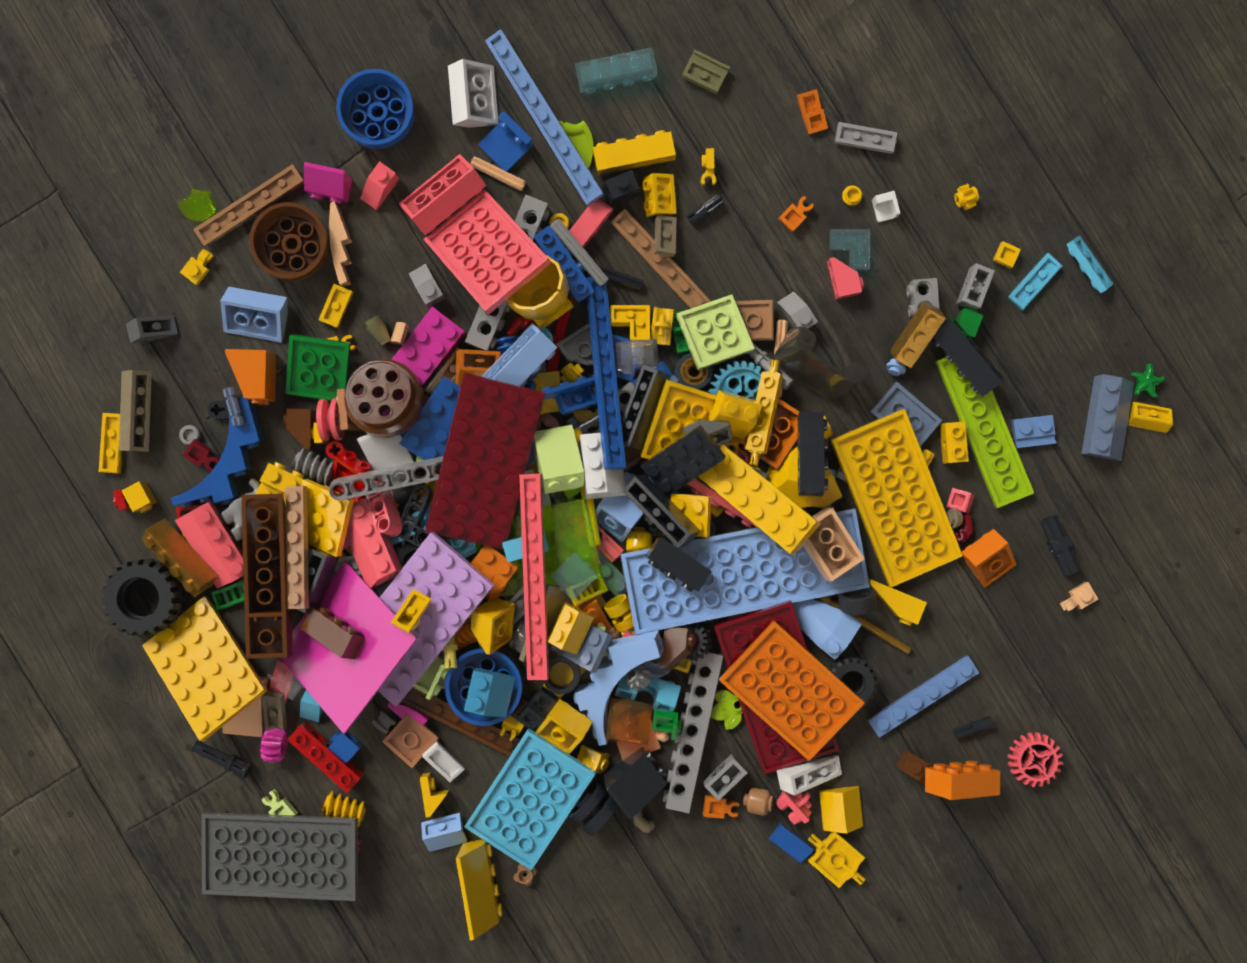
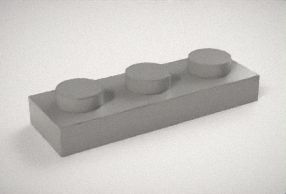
[834,122,897,154]

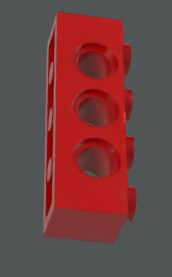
[287,721,365,793]

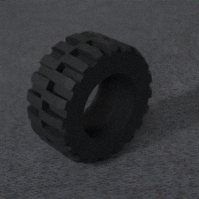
[101,559,186,637]

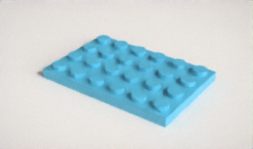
[464,728,596,870]

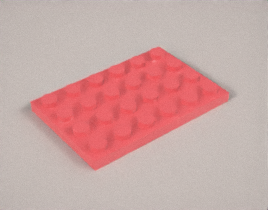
[424,189,551,315]

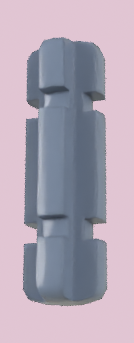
[223,387,244,427]

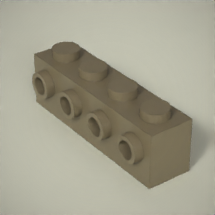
[119,370,152,452]

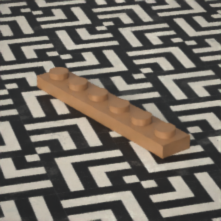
[193,164,304,247]
[285,486,309,609]

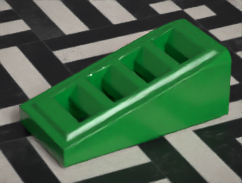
[210,580,244,611]

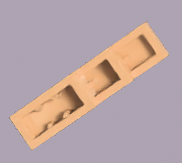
[329,201,352,287]

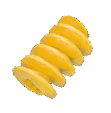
[321,791,366,827]

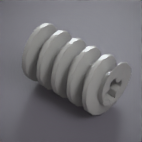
[291,448,334,486]

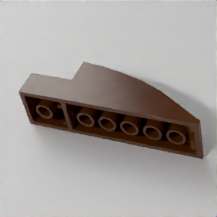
[241,493,298,659]

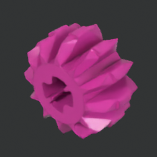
[260,728,288,763]

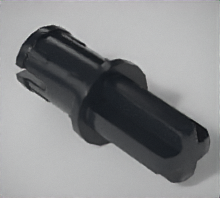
[686,195,724,226]
[953,716,994,740]

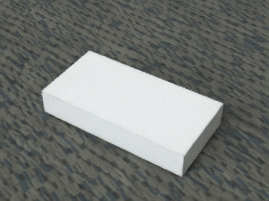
[422,741,465,783]

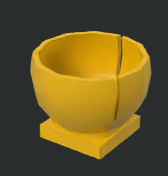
[507,255,573,330]

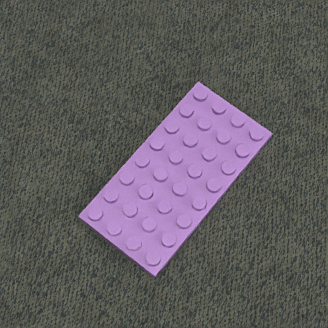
[378,531,495,707]

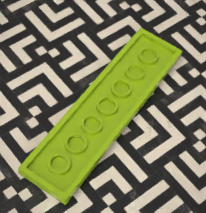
[936,357,1034,508]

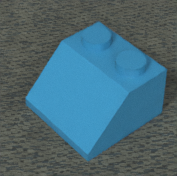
[464,667,516,717]

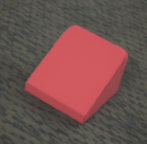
[946,488,975,514]

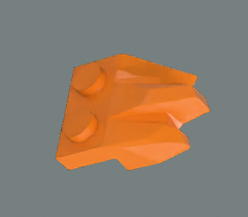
[471,545,519,601]

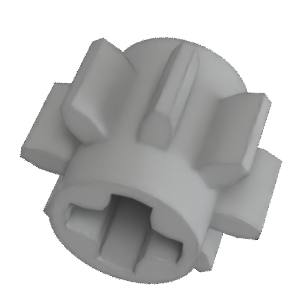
[625,665,650,691]

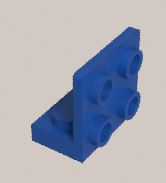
[478,111,534,172]

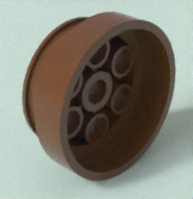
[249,202,329,281]
[344,359,424,438]

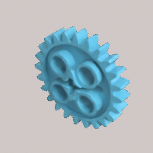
[709,360,765,400]

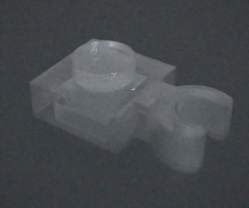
[267,665,304,700]

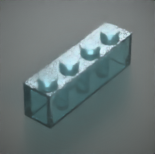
[575,47,657,94]

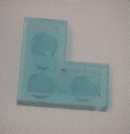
[829,229,870,270]

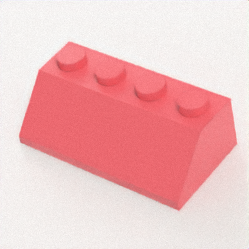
[399,154,487,235]
[346,498,402,589]
[175,500,244,589]

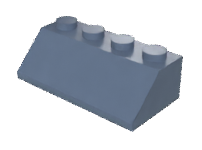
[1081,374,1135,461]

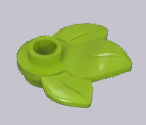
[710,690,743,730]

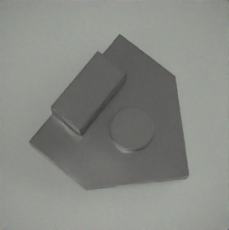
[556,323,594,367]

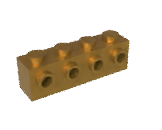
[142,518,218,597]

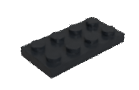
[640,425,726,496]

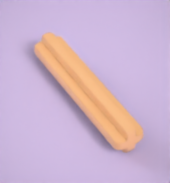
[470,157,526,191]

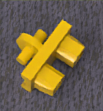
[650,307,674,346]

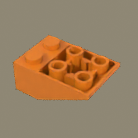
[455,349,500,386]

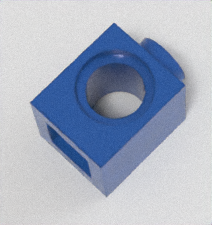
[328,731,363,763]

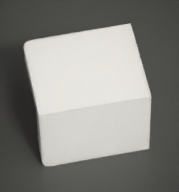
[872,191,900,222]

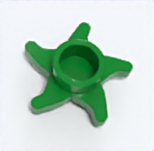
[1131,363,1165,398]

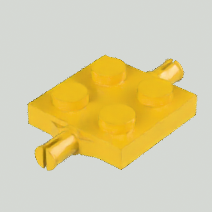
[808,832,865,888]

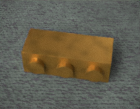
[890,301,946,368]

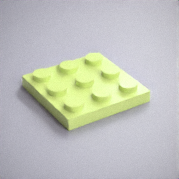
[676,294,755,370]

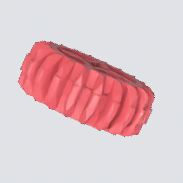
[1007,732,1063,787]

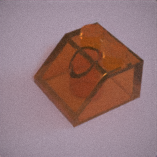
[606,698,652,745]

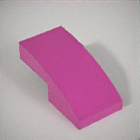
[387,702,430,726]

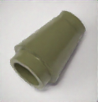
[365,315,391,346]

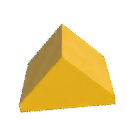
[819,786,863,833]

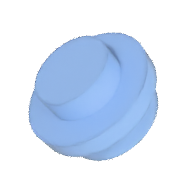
[886,359,906,376]

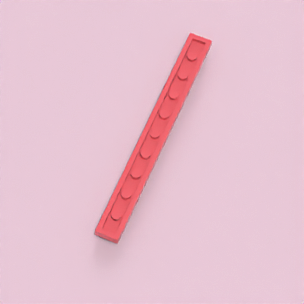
[520,474,549,680]

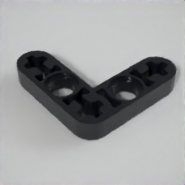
[398,484,452,547]

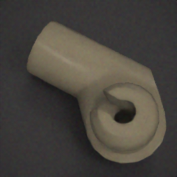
[633,810,655,833]

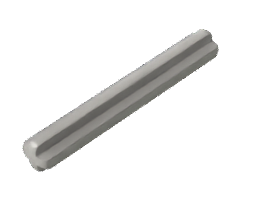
[551,219,608,286]

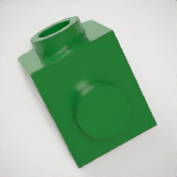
[652,710,681,740]

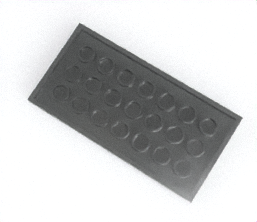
[202,812,358,901]

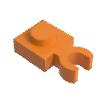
[778,196,814,232]
[703,795,739,819]

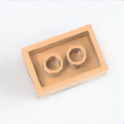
[803,507,865,582]

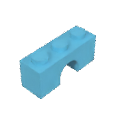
[615,674,681,712]

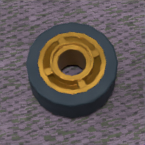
[674,353,713,390]

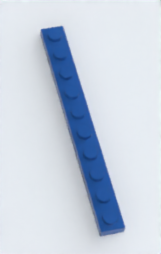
[586,277,626,470]

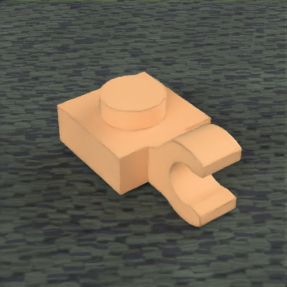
[1060,582,1098,611]

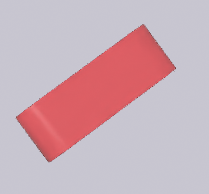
[569,198,613,248]
[366,480,402,537]

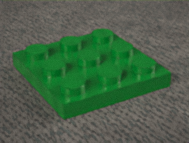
[286,334,351,400]

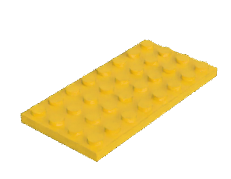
[830,409,963,587]

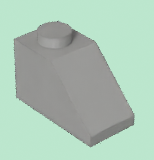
[409,264,446,308]
[777,292,818,336]

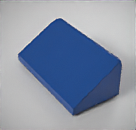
[769,822,814,863]

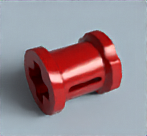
[326,441,348,459]

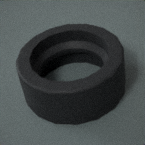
[838,587,877,615]
[543,655,581,694]

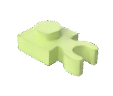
[262,789,298,815]

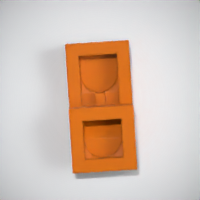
[797,89,828,134]

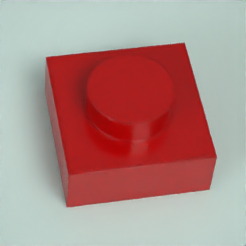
[113,489,131,511]

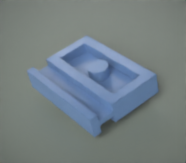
[1011,415,1056,448]

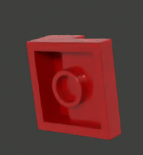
[330,451,374,503]

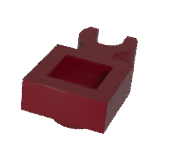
[182,439,220,472]

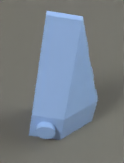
[792,599,862,659]

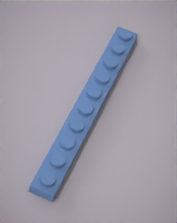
[485,29,605,206]

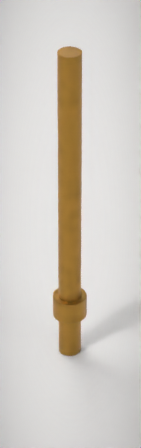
[816,596,911,654]

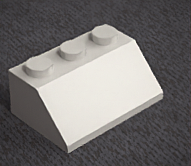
[448,59,498,128]
[579,433,626,500]

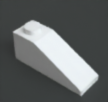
[777,755,842,795]

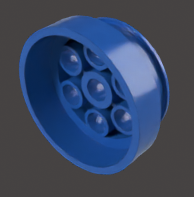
[336,69,415,149]
[445,647,523,726]

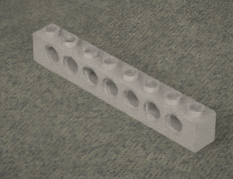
[465,195,550,351]
[662,651,723,813]

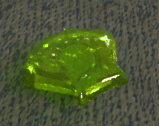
[178,188,216,221]

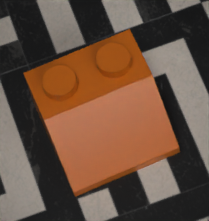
[961,529,1017,588]

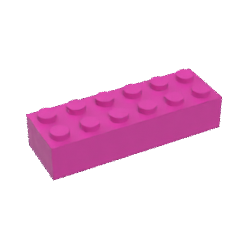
[366,307,467,417]

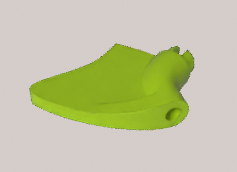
[559,120,593,168]

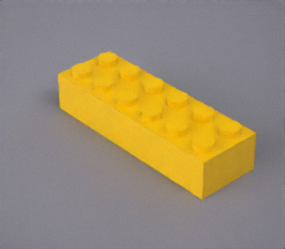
[698,445,820,556]

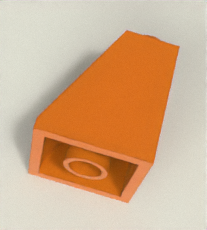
[225,349,277,405]

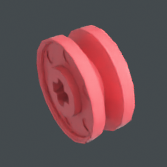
[316,398,345,441]

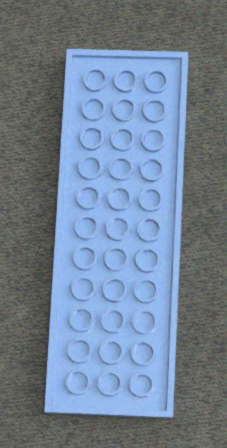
[620,509,870,635]

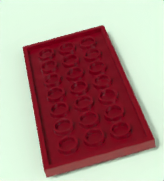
[425,372,545,549]
[714,600,840,774]

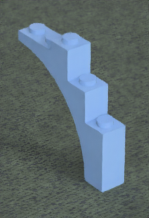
[574,631,664,746]

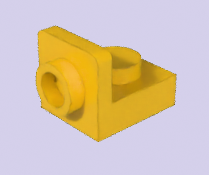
[577,745,610,774]

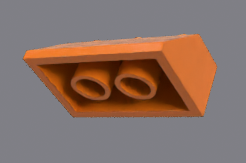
[743,398,799,469]

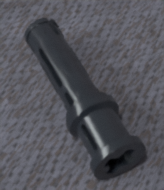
[191,740,253,779]

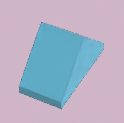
[300,690,323,723]

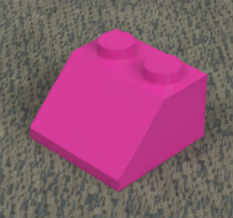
[304,162,352,204]

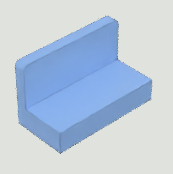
[421,813,467,852]

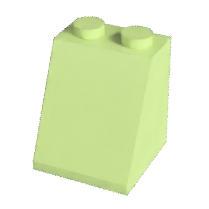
[533,425,584,494]

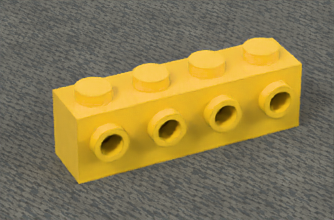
[593,130,676,175]

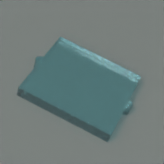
[550,552,598,600]

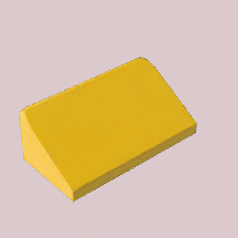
[1129,402,1173,433]

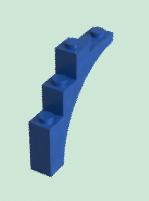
[171,395,264,508]

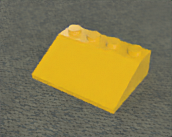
[456,839,503,941]

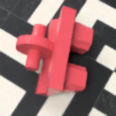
[776,791,812,825]

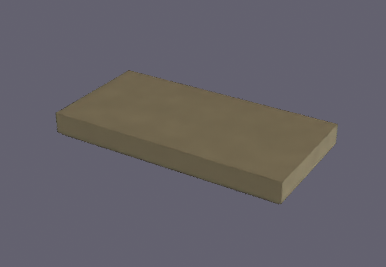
[519,584,577,662]

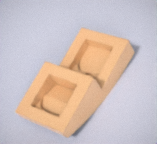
[390,322,409,345]

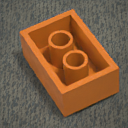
[925,761,1000,800]

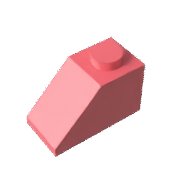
[360,161,399,210]
[827,257,864,300]

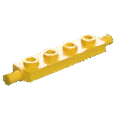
[746,360,783,467]

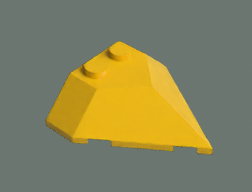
[766,440,842,508]

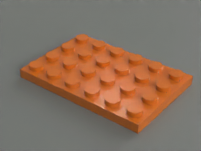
[719,620,865,761]

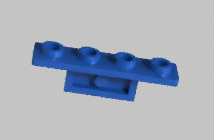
[534,226,594,302]
[541,375,597,416]

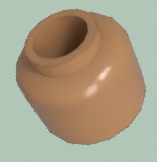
[743,788,774,816]

